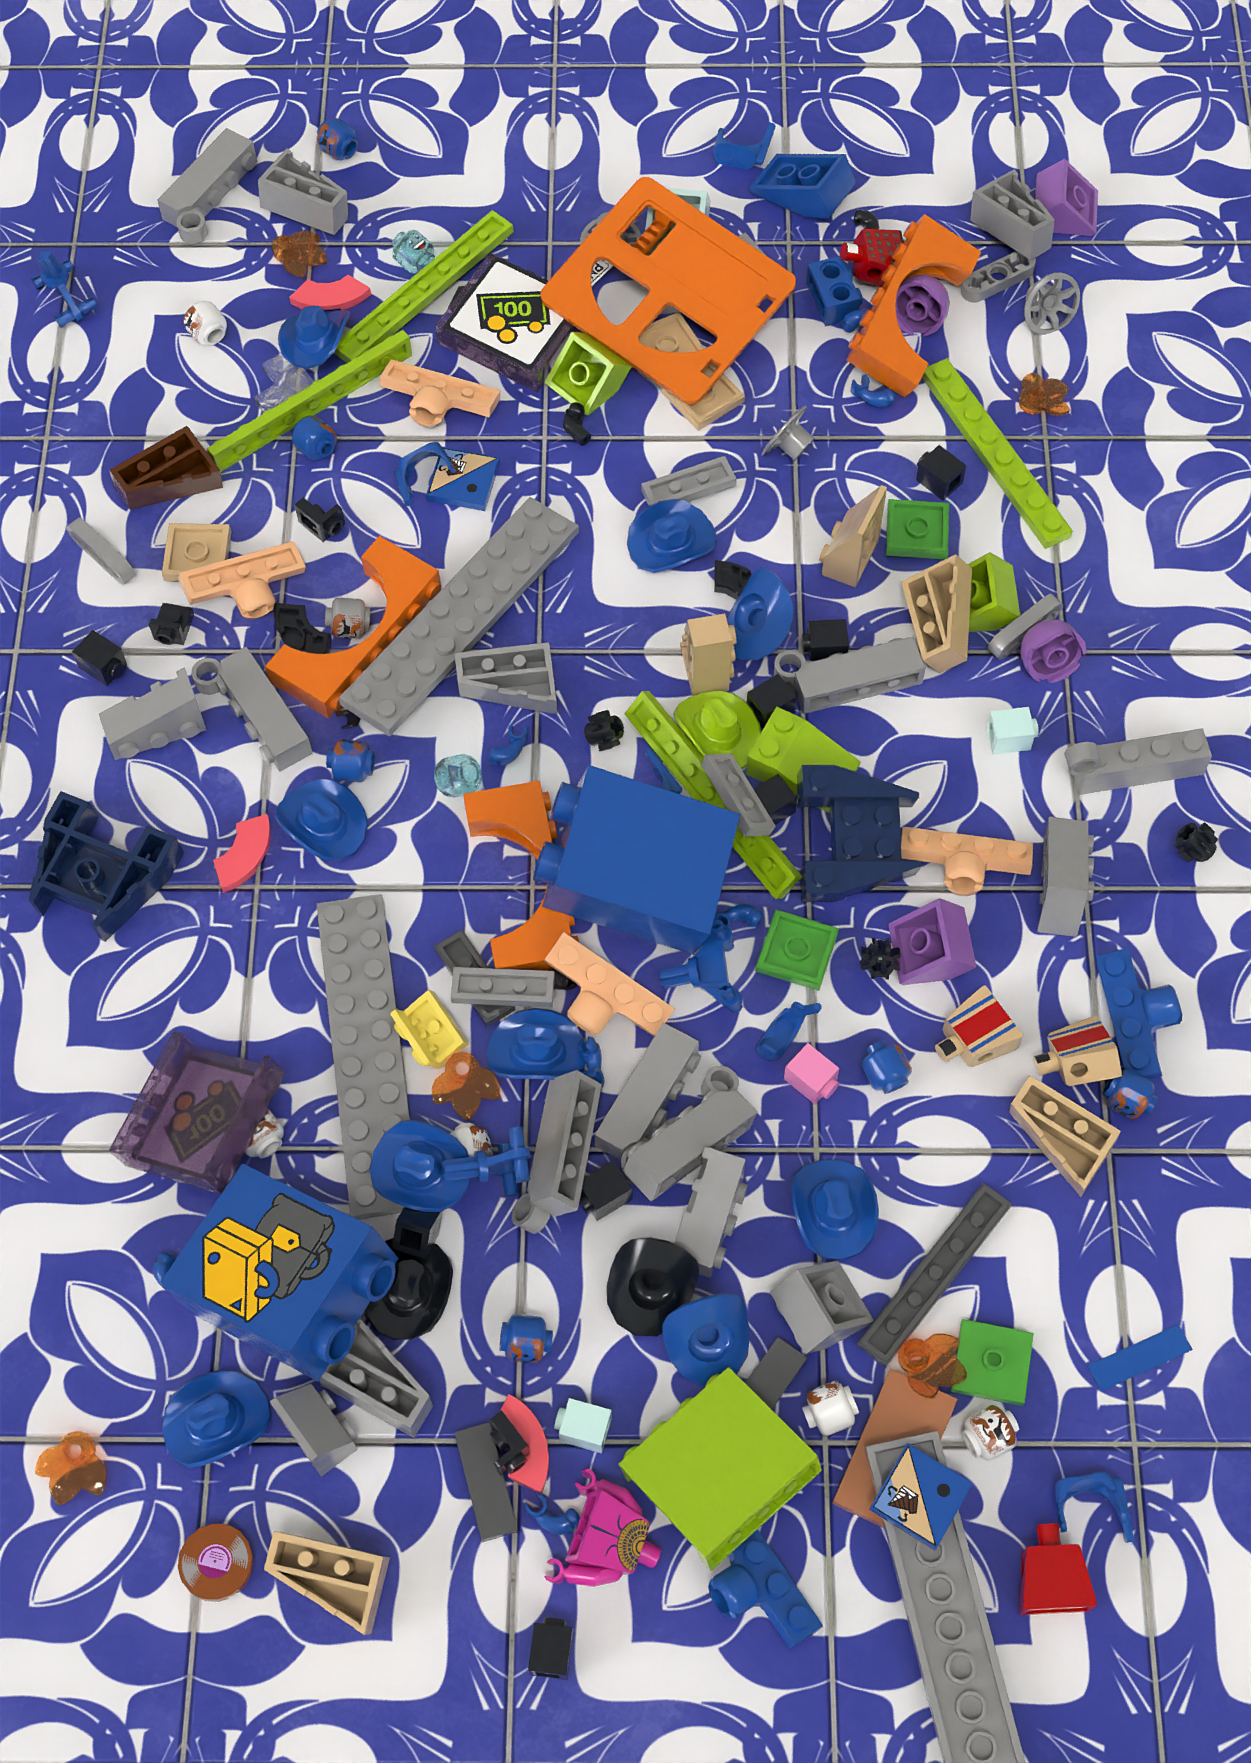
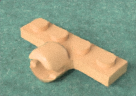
[380,359,500,427]
[178,541,306,619]
[901,827,1033,896]
[544,932,675,1037]

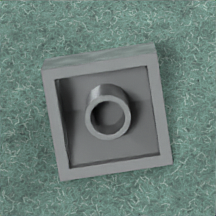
[770,1260,874,1354]
[270,1384,357,1477]

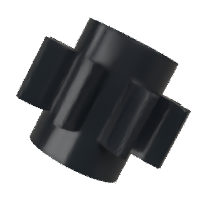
[584,710,624,752]
[1175,822,1218,863]
[860,938,901,980]

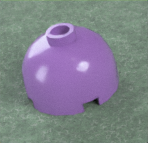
[895,275,950,336]
[1020,619,1086,683]

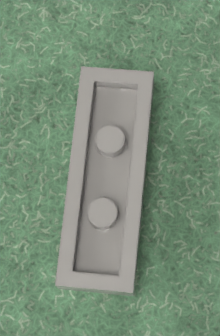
[641,456,737,506]
[701,754,776,837]
[450,967,555,1008]

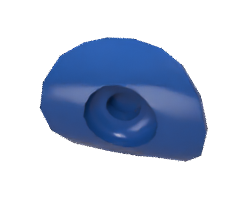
[278,305,350,369]
[627,499,717,573]
[727,567,793,660]
[274,779,368,861]
[486,1008,586,1080]
[369,1120,470,1212]
[791,1160,879,1261]
[662,1293,750,1385]
[162,1370,271,1468]

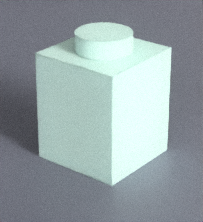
[987,707,1038,754]
[554,1398,612,1453]

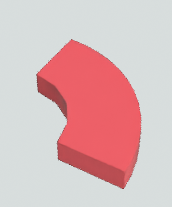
[289,275,371,311]
[213,814,271,893]
[492,1394,549,1495]

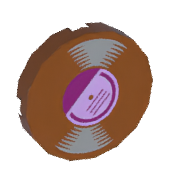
[178,1524,254,1602]

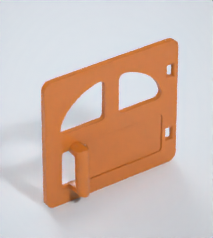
[541,177,796,405]

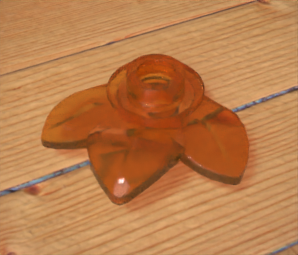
[271,231,328,278]
[1019,373,1070,416]
[432,1052,500,1121]
[898,1334,967,1398]
[35,1431,107,1506]

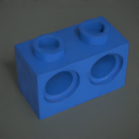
[806,256,863,326]

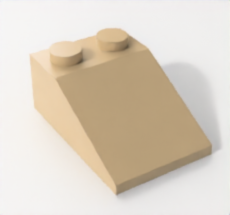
[819,485,887,588]

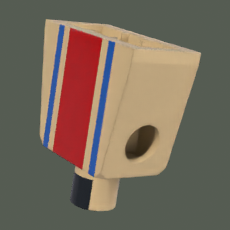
[935,985,1024,1067]
[1033,1015,1122,1086]

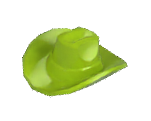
[673,690,761,769]

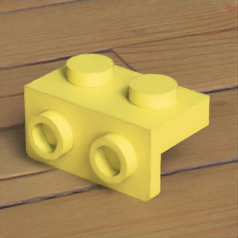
[390,990,469,1069]

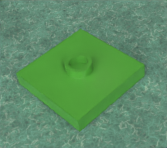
[886,499,949,559]
[755,909,839,991]
[951,1319,1034,1406]

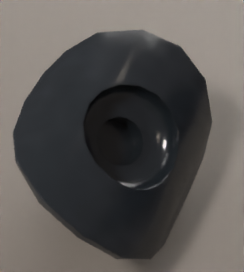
[606,1237,699,1336]
[364,1238,453,1340]

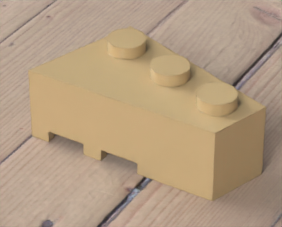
[901,554,972,674]
[680,613,737,696]
[1009,1075,1121,1197]
[264,1531,390,1635]

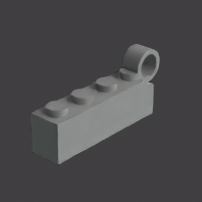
[157,128,257,244]
[774,637,926,714]
[191,647,313,772]
[1064,728,1212,795]
[595,1022,701,1184]
[623,1066,758,1202]
[512,1070,602,1234]

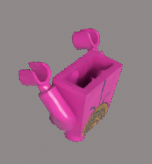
[544,1469,661,1587]

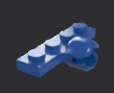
[1095,948,1182,1079]
[708,1529,823,1650]

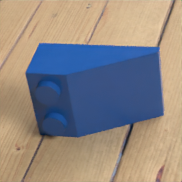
[749,154,856,219]

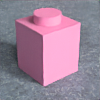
[784,1043,840,1104]

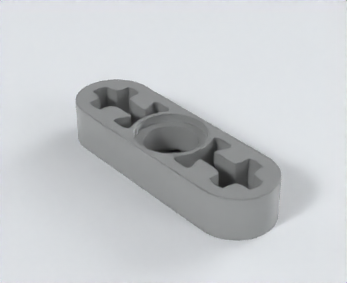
[961,251,1036,303]
[66,517,135,585]
[988,594,1064,660]

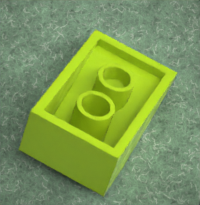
[746,706,861,813]

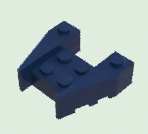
[797,765,923,902]
[29,791,184,942]

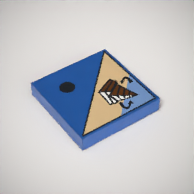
[426,447,500,511]
[869,1443,973,1551]

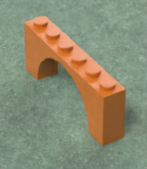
[846,214,982,398]
[265,536,441,719]
[463,780,579,971]

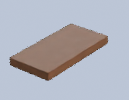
[832,1368,958,1528]

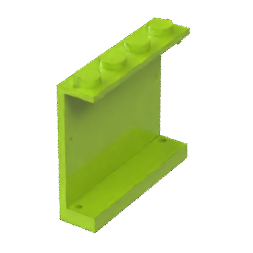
[618,1367,822,1571]

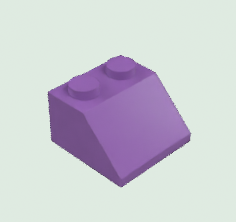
[1035,159,1098,236]
[888,898,977,985]

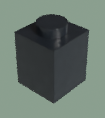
[916,445,966,501]
[802,619,849,662]
[72,630,127,686]
[746,674,797,729]
[754,774,797,825]
[579,1160,633,1221]
[392,1207,443,1259]
[528,1618,574,1680]

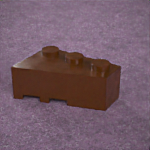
[109,426,223,510]

